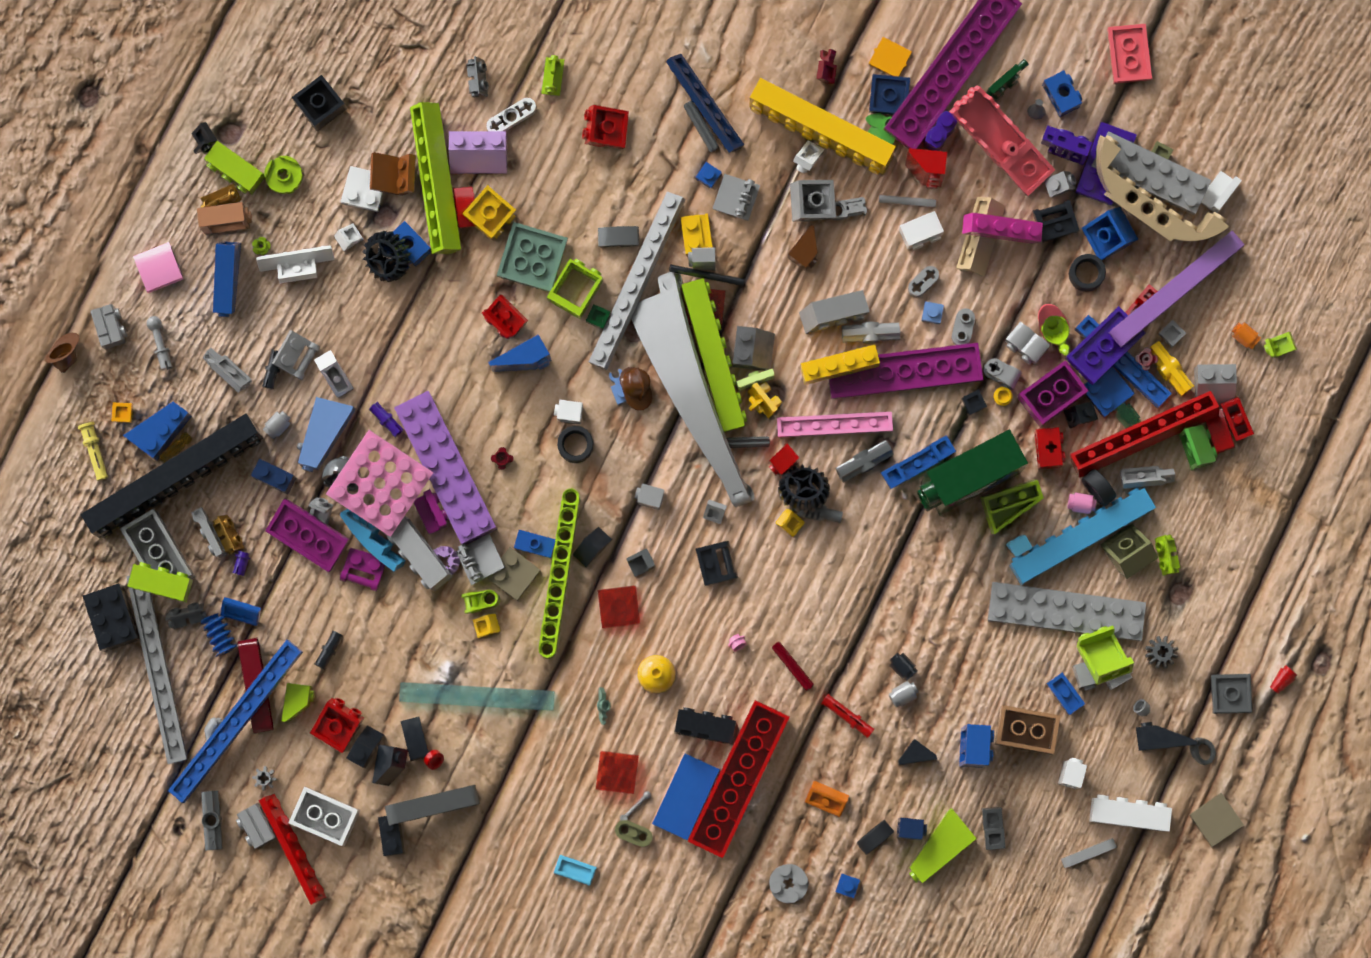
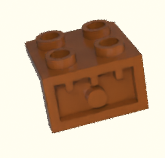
[370,152,416,196]

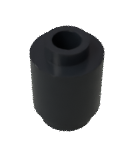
[889,652,918,681]

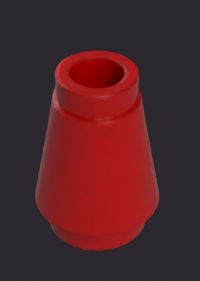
[1270,665,1297,694]

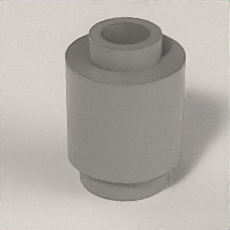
[263,411,291,439]
[888,681,918,707]

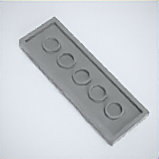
[1092,131,1212,215]

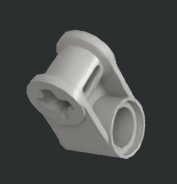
[983,358,1022,390]

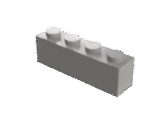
[387,516,453,591]

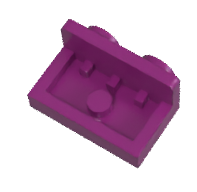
[414,489,448,534]

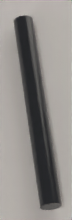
[669,264,744,286]

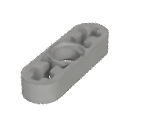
[1061,838,1117,868]

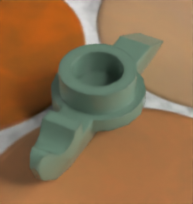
[597,687,611,725]

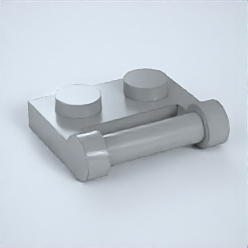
[272,330,320,380]

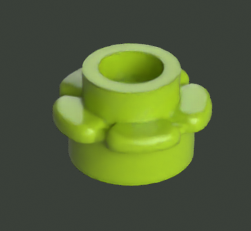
[252,237,271,255]

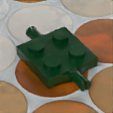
[986,59,1029,101]

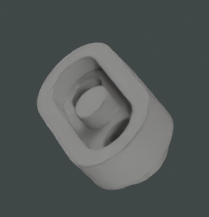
[951,309,975,345]

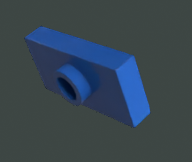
[514,530,555,558]
[220,597,261,626]

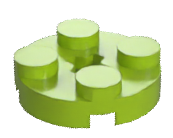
[264,156,303,194]

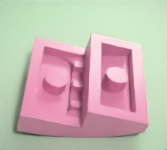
[134,242,183,293]

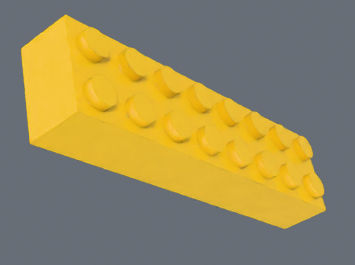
[749,78,896,175]

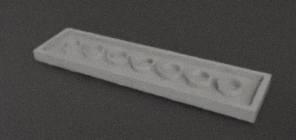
[987,582,1146,641]

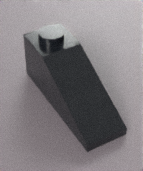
[1136,722,1199,751]

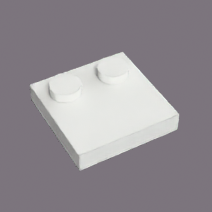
[341,166,383,212]

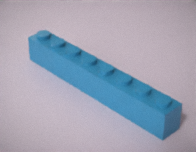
[1009,487,1156,585]

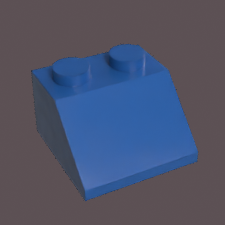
[1081,206,1139,260]

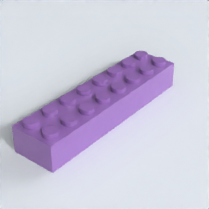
[394,391,497,545]

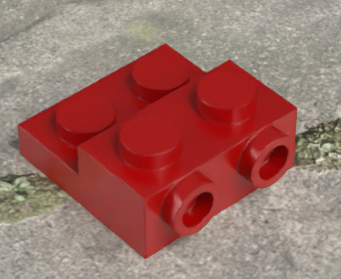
[582,105,629,149]
[310,698,364,753]

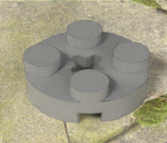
[769,864,808,903]

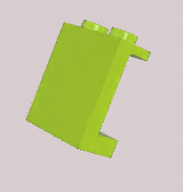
[1077,625,1134,685]

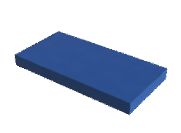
[652,753,720,840]

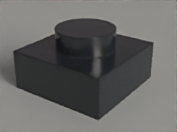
[961,389,987,416]

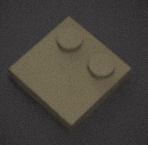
[487,547,541,601]

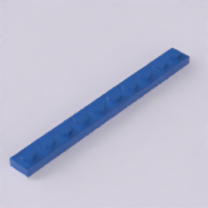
[168,640,303,803]

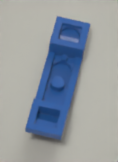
[881,435,956,489]

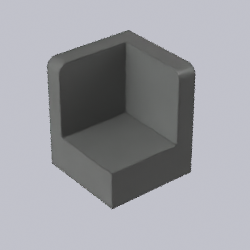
[626,548,656,577]

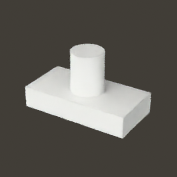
[793,140,824,173]

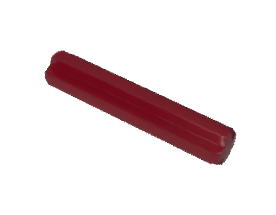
[772,641,814,691]

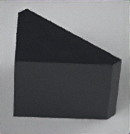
[572,527,612,568]
[897,739,937,765]

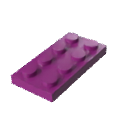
[265,498,350,572]

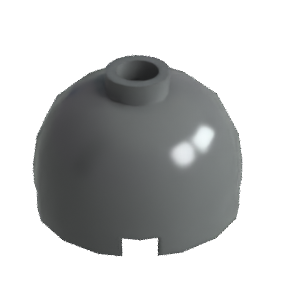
[322,456,361,491]

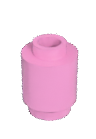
[1067,493,1096,514]

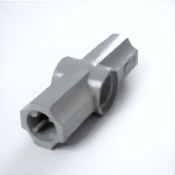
[842,322,900,344]

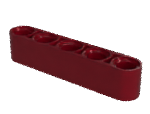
[238,638,274,734]

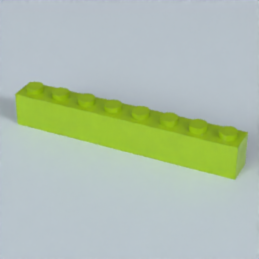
[410,102,461,254]
[681,278,747,432]

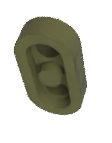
[615,820,653,847]

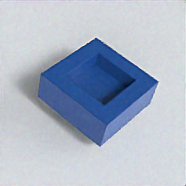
[696,162,722,189]
[835,873,860,898]

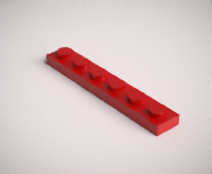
[258,793,327,905]

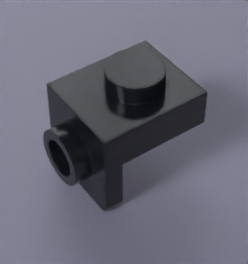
[191,122,217,154]
[1064,401,1098,429]

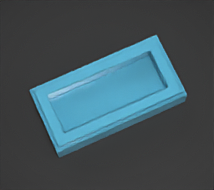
[554,855,597,886]

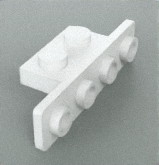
[256,245,334,284]

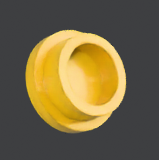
[993,387,1013,406]

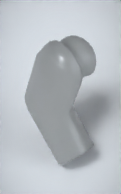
[204,717,222,742]

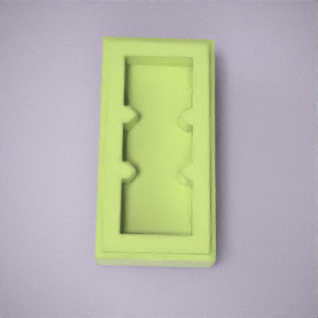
[736,369,775,391]

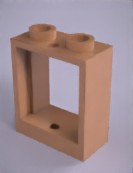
[197,202,252,235]

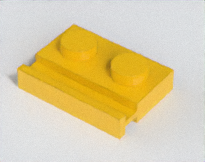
[681,213,712,255]

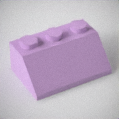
[449,131,507,174]

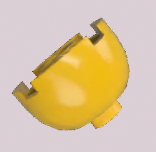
[637,655,676,693]

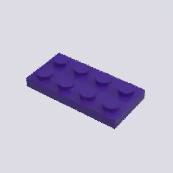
[1075,122,1137,205]
[1065,306,1146,385]

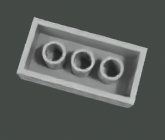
[120,509,195,579]

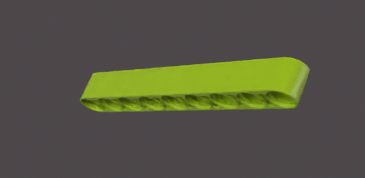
[539,488,580,659]

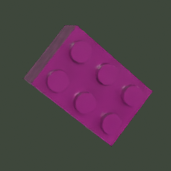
[1017,360,1088,427]

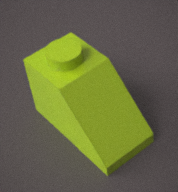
[282,683,315,723]

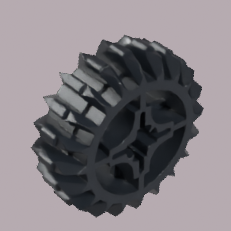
[362,230,412,282]
[778,464,830,514]

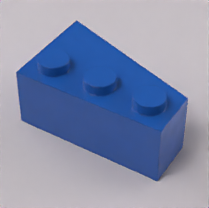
[123,401,192,461]

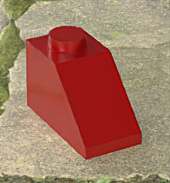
[769,443,800,477]

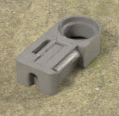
[832,197,867,220]

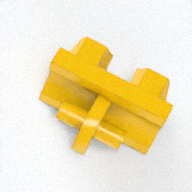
[747,381,782,419]

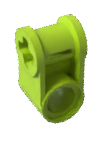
[461,590,500,614]

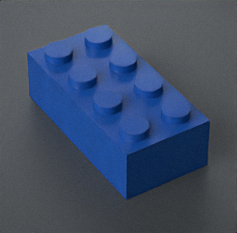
[959,724,994,768]

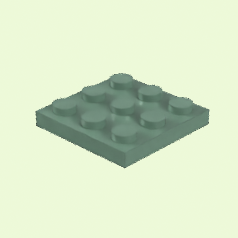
[497,222,568,292]

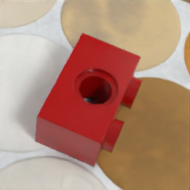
[1220,397,1254,441]

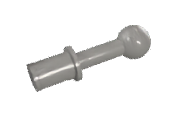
[147,316,173,371]

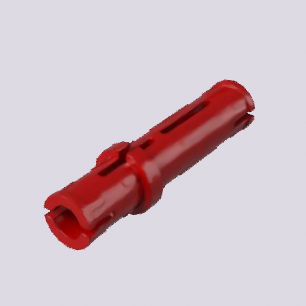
[821,693,875,739]

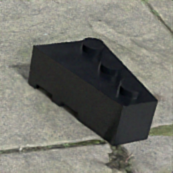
[674,707,736,745]

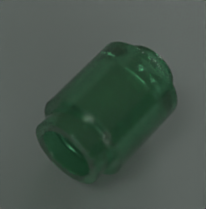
[1115,403,1142,429]

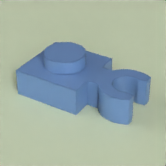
[609,369,626,405]

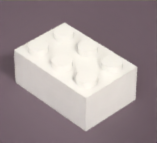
[289,787,360,846]

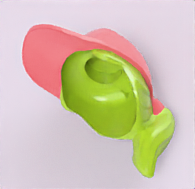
[1038,304,1070,356]

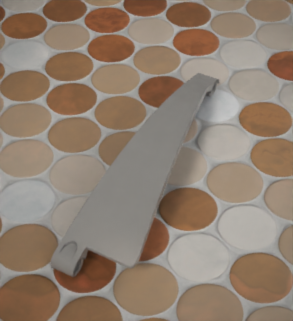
[631,272,755,507]

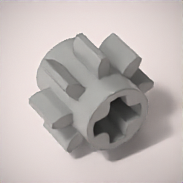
[252,766,277,791]

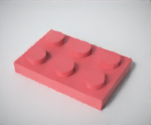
[1107,24,1152,84]

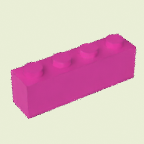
[962,213,1043,244]

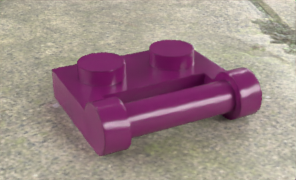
[340,547,386,592]

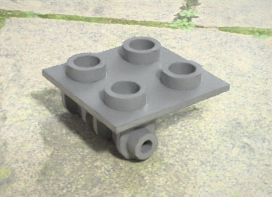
[712,174,760,221]
[456,534,505,585]

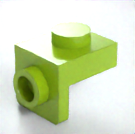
[1264,332,1297,358]

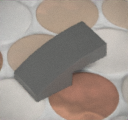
[598,226,639,248]
[982,807,1005,850]

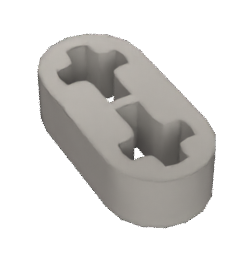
[908,266,939,297]

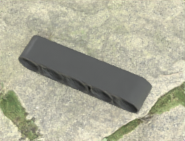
[384,785,480,826]

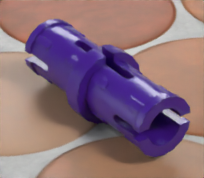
[369,402,404,437]

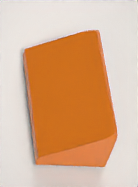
[805,781,849,817]

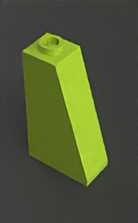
[909,808,977,883]

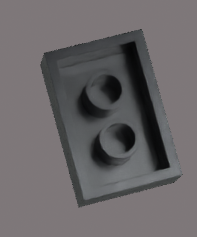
[83,583,140,652]

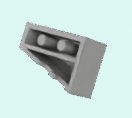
[799,290,870,334]

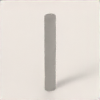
[879,195,936,207]

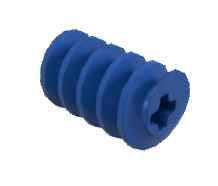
[200,613,237,657]

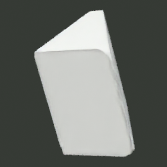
[334,224,363,251]

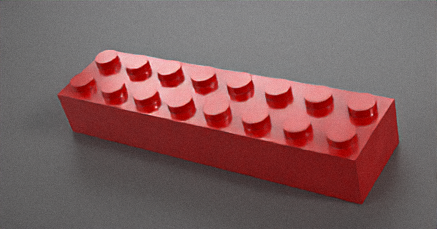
[688,700,790,858]

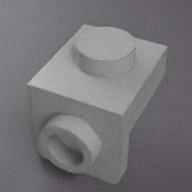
[1044,171,1077,198]
[309,497,334,525]

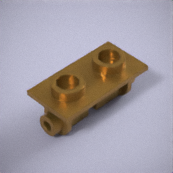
[200,183,242,208]
[212,515,245,555]

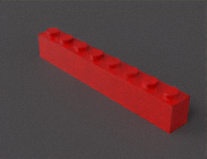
[1070,391,1219,478]

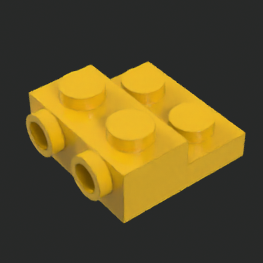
[463,185,516,240]

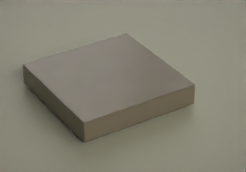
[1189,793,1244,847]

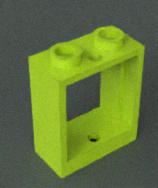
[547,259,603,319]

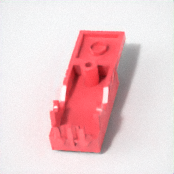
[949,85,1055,196]

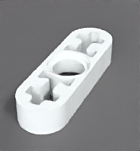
[487,98,536,131]

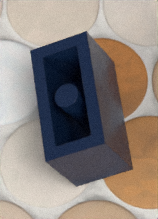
[251,459,296,495]
[897,818,927,840]

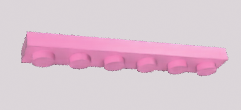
[777,412,893,438]

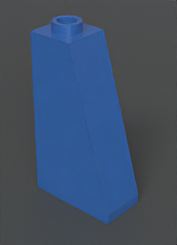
[213,241,241,317]

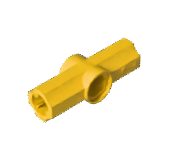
[1150,341,1194,397]

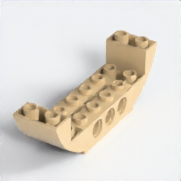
[1096,135,1229,241]

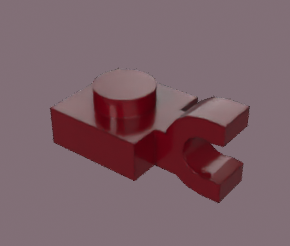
[816,49,837,84]

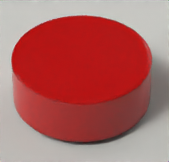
[424,750,444,770]

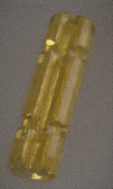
[159,432,192,463]

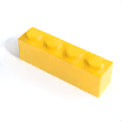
[800,345,880,385]

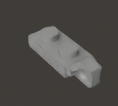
[203,348,252,393]
[1120,466,1175,489]
[191,507,227,558]

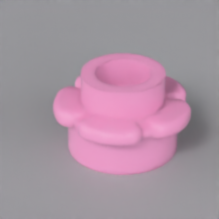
[728,634,747,652]

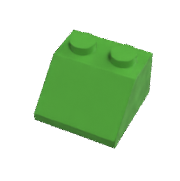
[1179,425,1217,471]

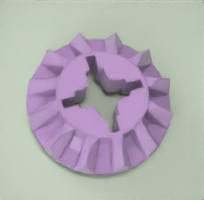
[433,546,460,574]

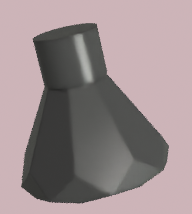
[1027,99,1046,120]

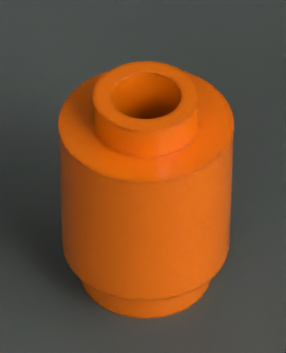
[1232,322,1261,349]

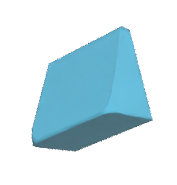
[1006,535,1032,556]

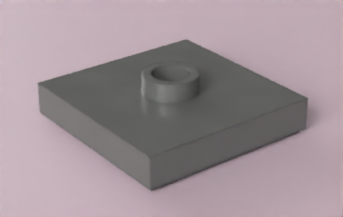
[1211,674,1252,714]

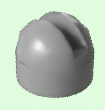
[1133,699,1150,717]

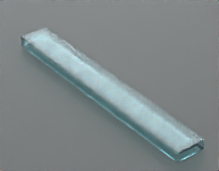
[399,682,555,711]

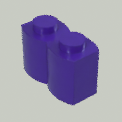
[924,111,957,151]

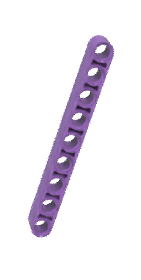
[1109,230,1245,347]

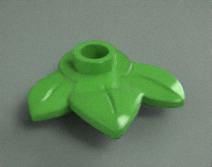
[866,113,895,144]

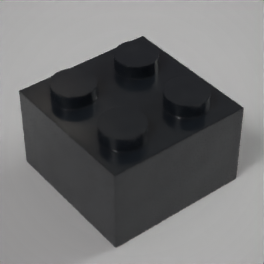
[292,75,347,132]

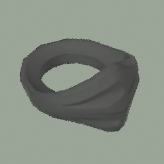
[1189,737,1216,765]

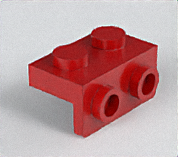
[481,294,528,339]

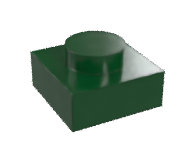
[586,304,611,330]

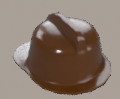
[45,332,80,373]
[619,367,652,411]

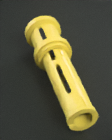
[78,422,108,481]

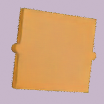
[868,37,912,76]

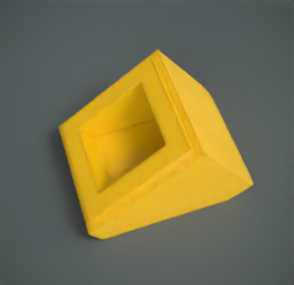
[775,509,805,537]
[473,614,500,638]

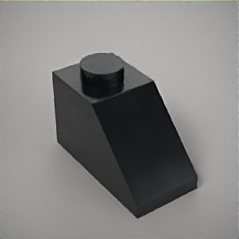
[346,725,384,769]
[372,745,408,786]

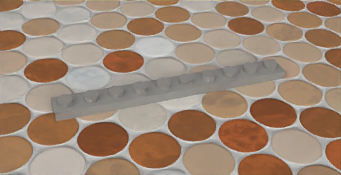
[589,192,685,370]
[126,576,188,764]

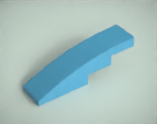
[340,509,406,571]

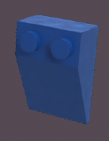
[488,334,552,372]

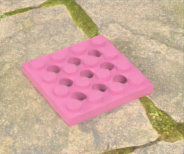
[326,430,434,537]

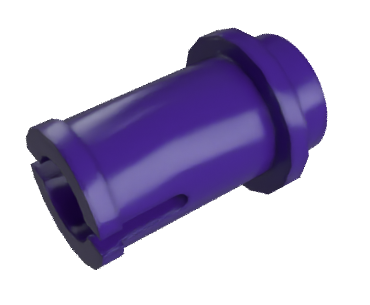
[232,551,251,576]

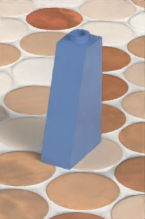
[298,397,355,472]

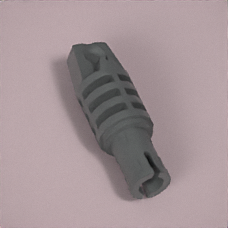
[789,504,843,523]

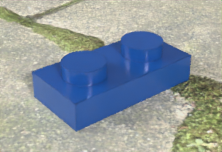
[1046,672,1085,715]

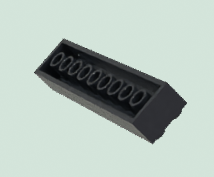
[80,413,263,538]

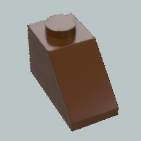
[787,225,818,271]

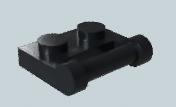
[1032,200,1080,243]
[695,541,738,586]

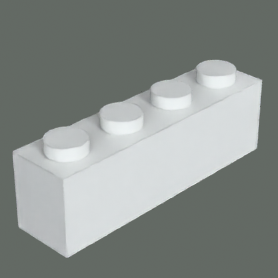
[1089,795,1172,832]

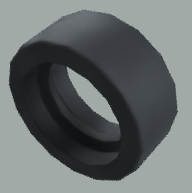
[1068,254,1106,292]
[557,426,594,463]
[1082,469,1117,506]
[857,820,894,855]

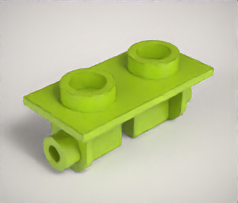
[541,55,565,96]
[1155,535,1180,576]

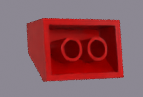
[905,148,947,189]

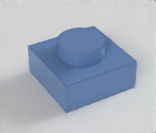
[921,301,944,324]

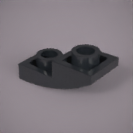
[400,716,429,761]

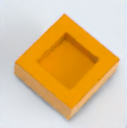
[111,402,133,423]

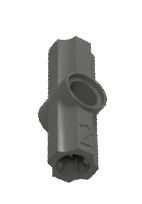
[835,440,894,483]
[201,791,223,851]

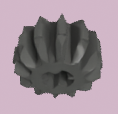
[1145,636,1178,669]

